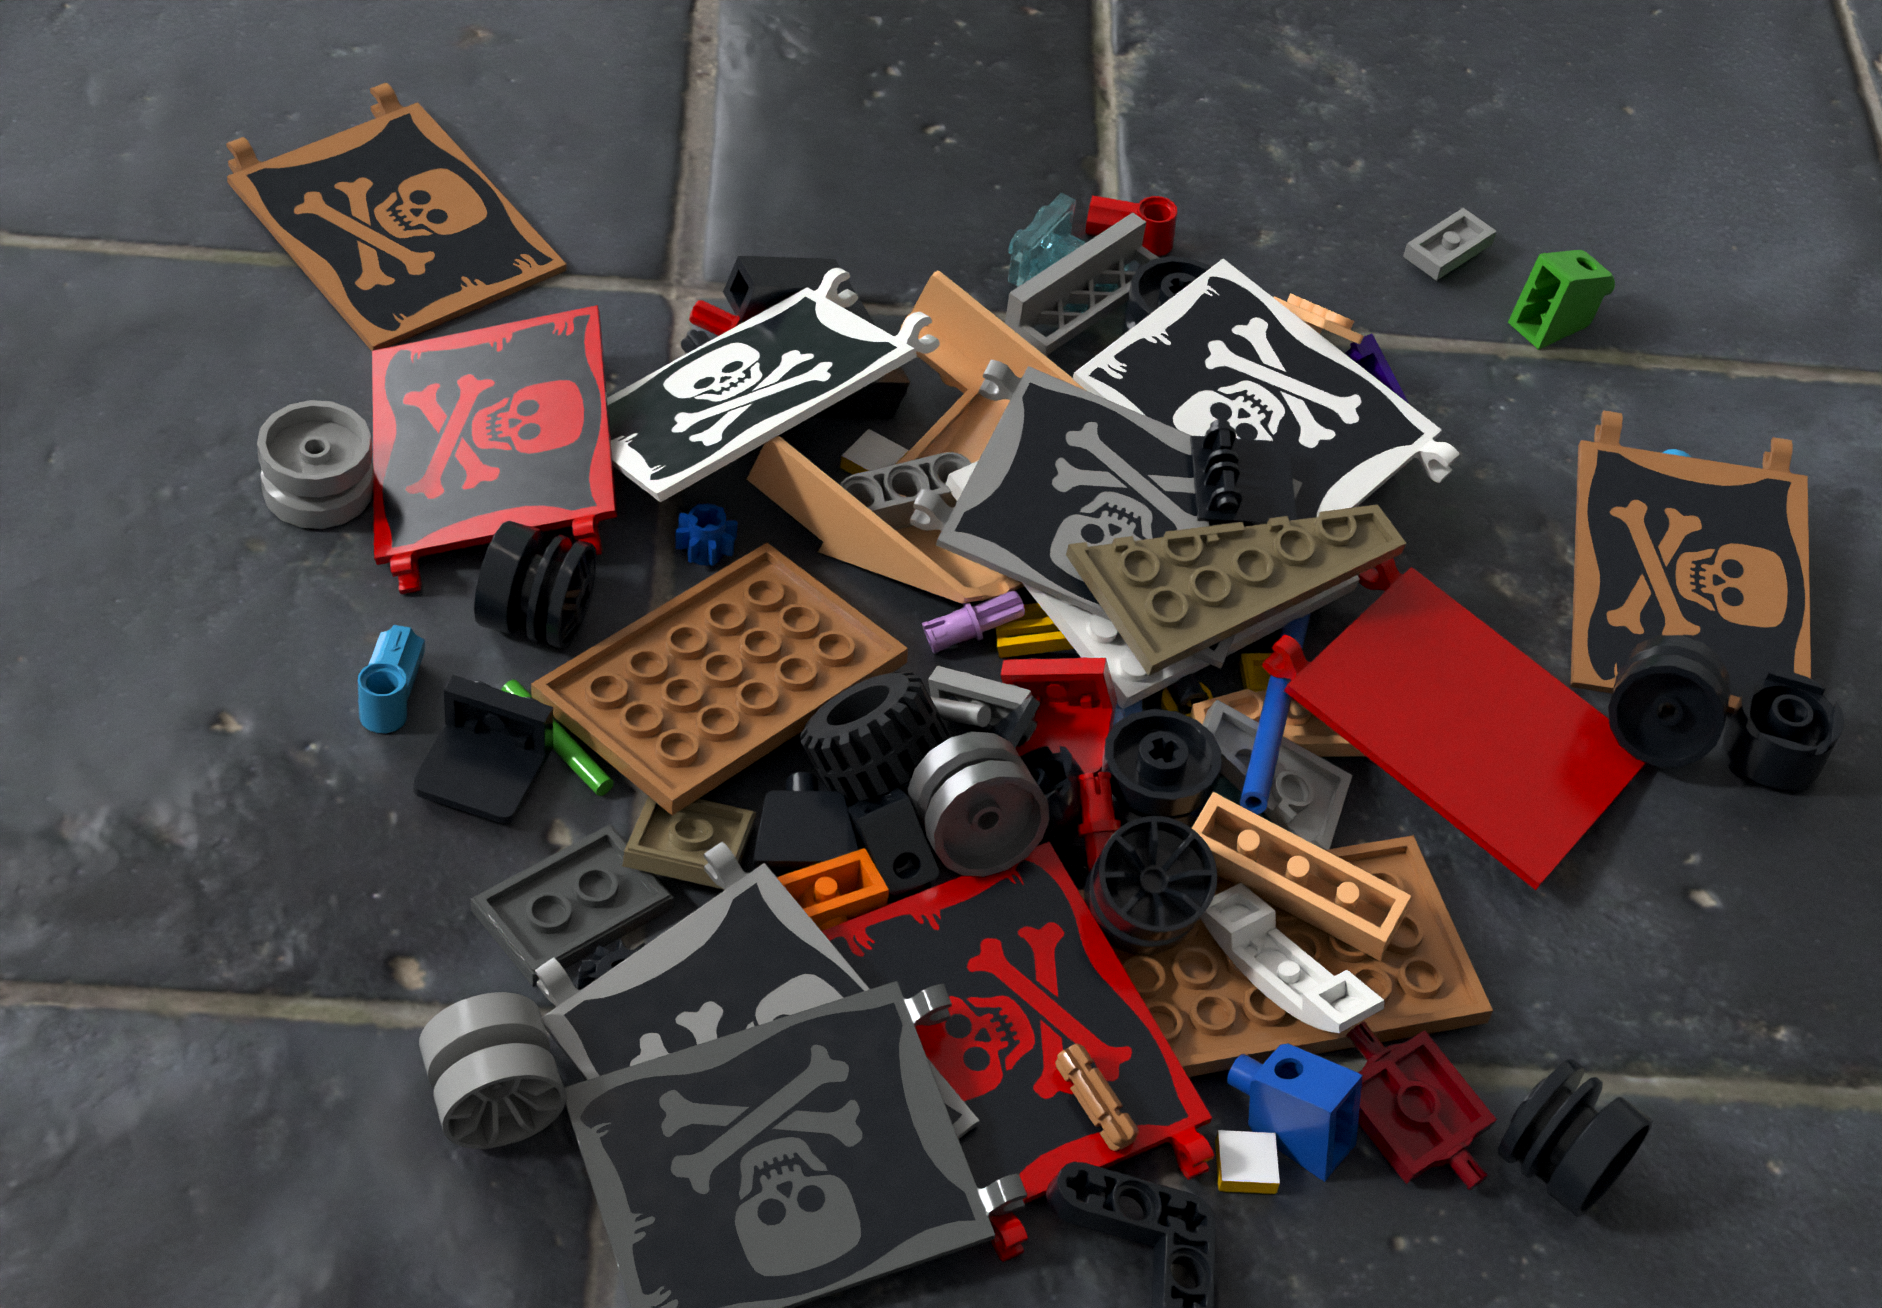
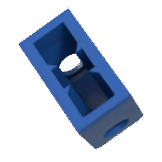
[1227,1043,1363,1182]

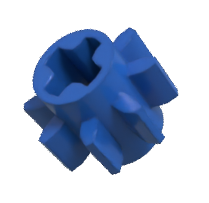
[675,504,738,566]

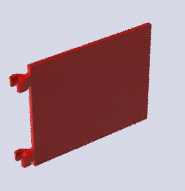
[1262,558,1646,890]

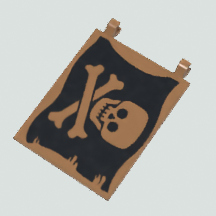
[226,83,567,351]
[1570,410,1811,713]

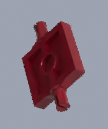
[1346,1021,1497,1191]

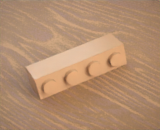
[1192,792,1411,961]

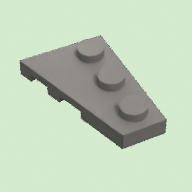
[1202,700,1353,850]

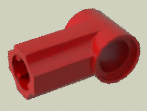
[1085,195,1177,257]

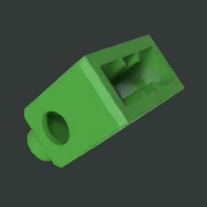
[1508,250,1615,349]

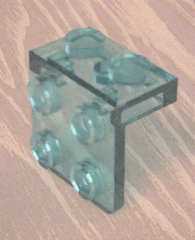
[1008,193,1129,313]

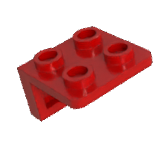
[1000,657,1117,777]

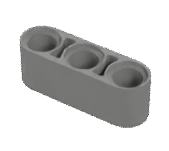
[840,452,971,530]

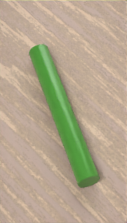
[501,679,614,796]

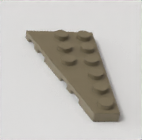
[1066,504,1407,676]

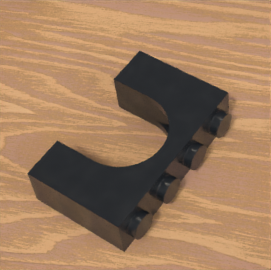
[723,256,910,418]

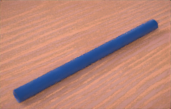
[1240,613,1311,815]

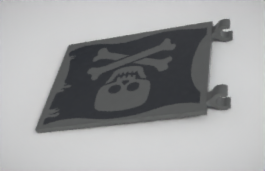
[564,981,1027,1308]

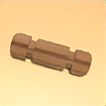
[1055,1044,1139,1152]

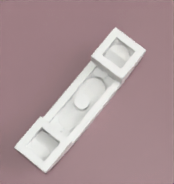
[1201,883,1384,1033]

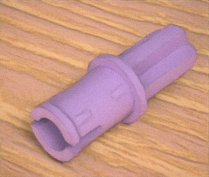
[922,591,1025,654]

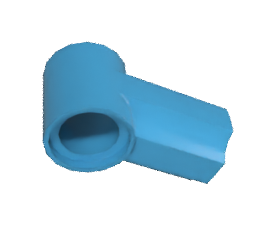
[358,625,425,733]

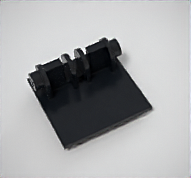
[1190,419,1297,525]

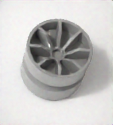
[419,992,566,1149]

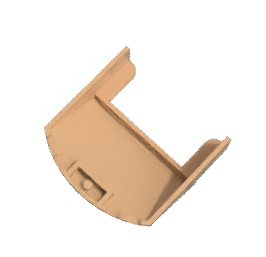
[747,271,1087,604]

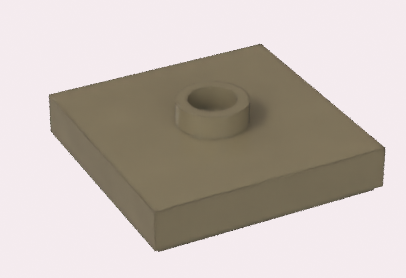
[622,796,757,889]

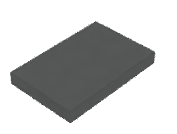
[470,824,673,987]

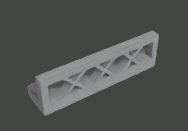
[1005,213,1159,356]

